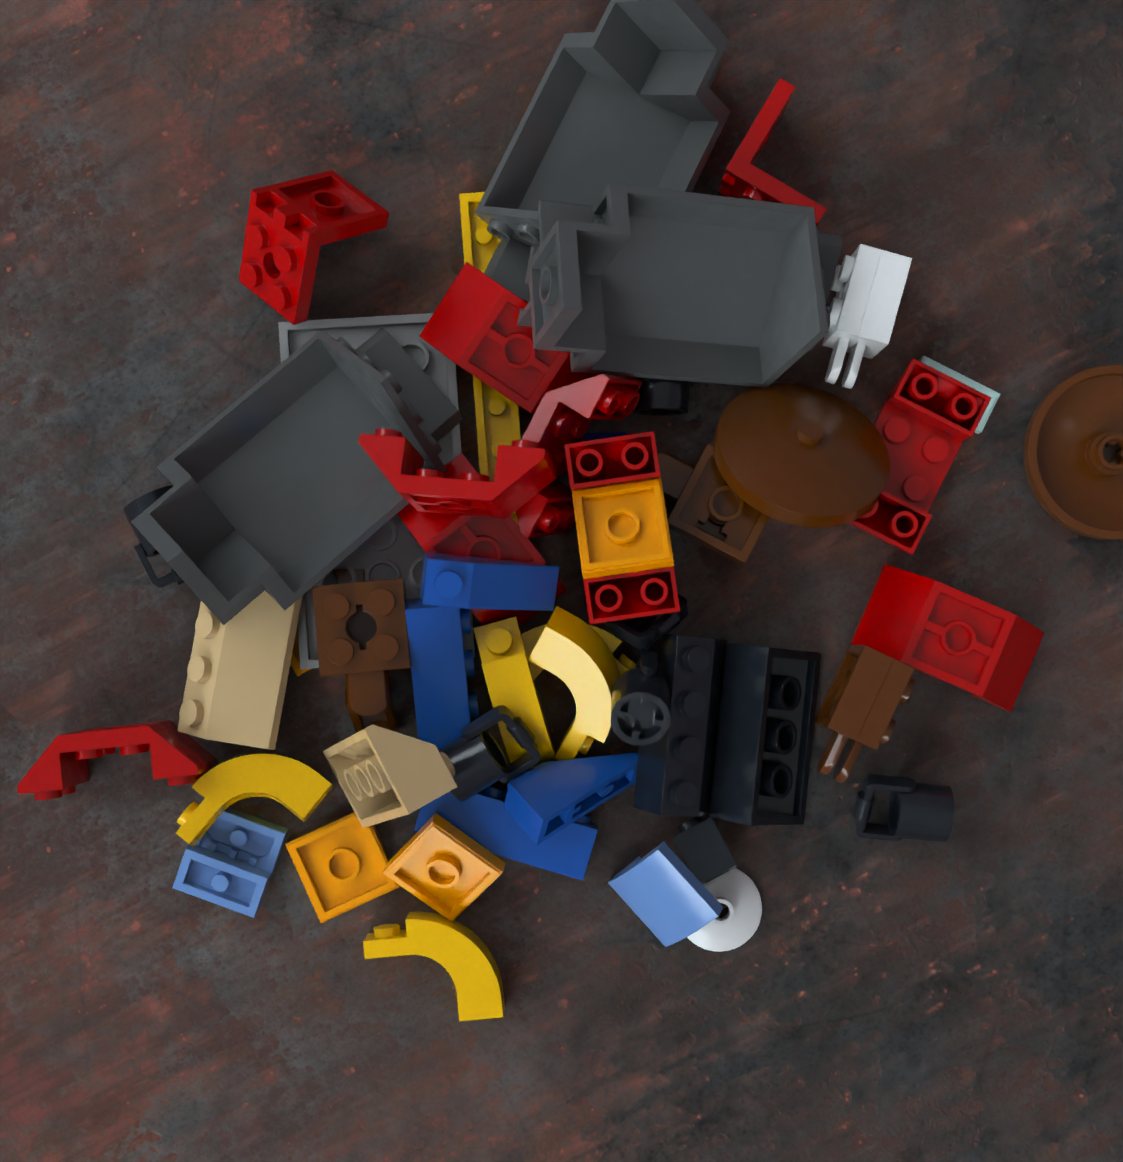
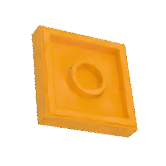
[571,477,674,579]
[285,812,400,923]
[383,813,506,922]

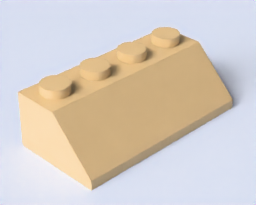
[177,590,303,750]
[323,724,457,828]

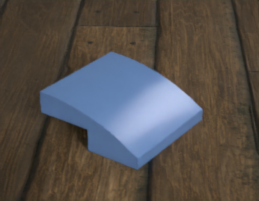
[172,807,289,918]
[608,841,723,947]

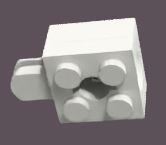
[822,244,912,389]

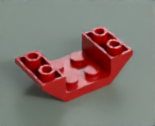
[419,262,600,415]
[849,358,991,555]
[515,374,643,538]
[358,428,557,519]
[564,431,680,624]
[397,452,566,626]
[850,564,1044,712]
[17,720,217,801]

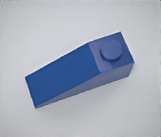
[420,552,559,611]
[503,752,638,845]

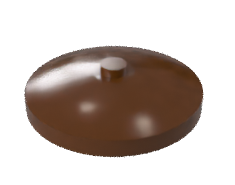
[1023,365,1123,540]
[713,383,890,528]

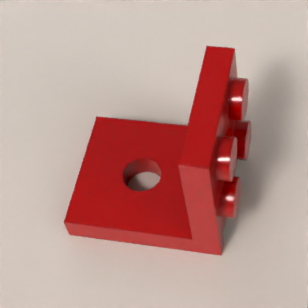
[717,78,827,226]
[239,170,389,325]

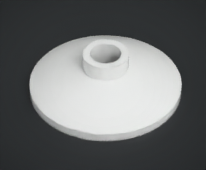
[687,868,762,952]

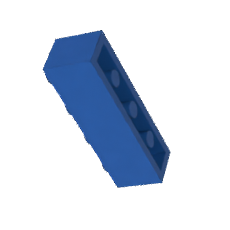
[405,598,479,750]
[414,785,598,881]

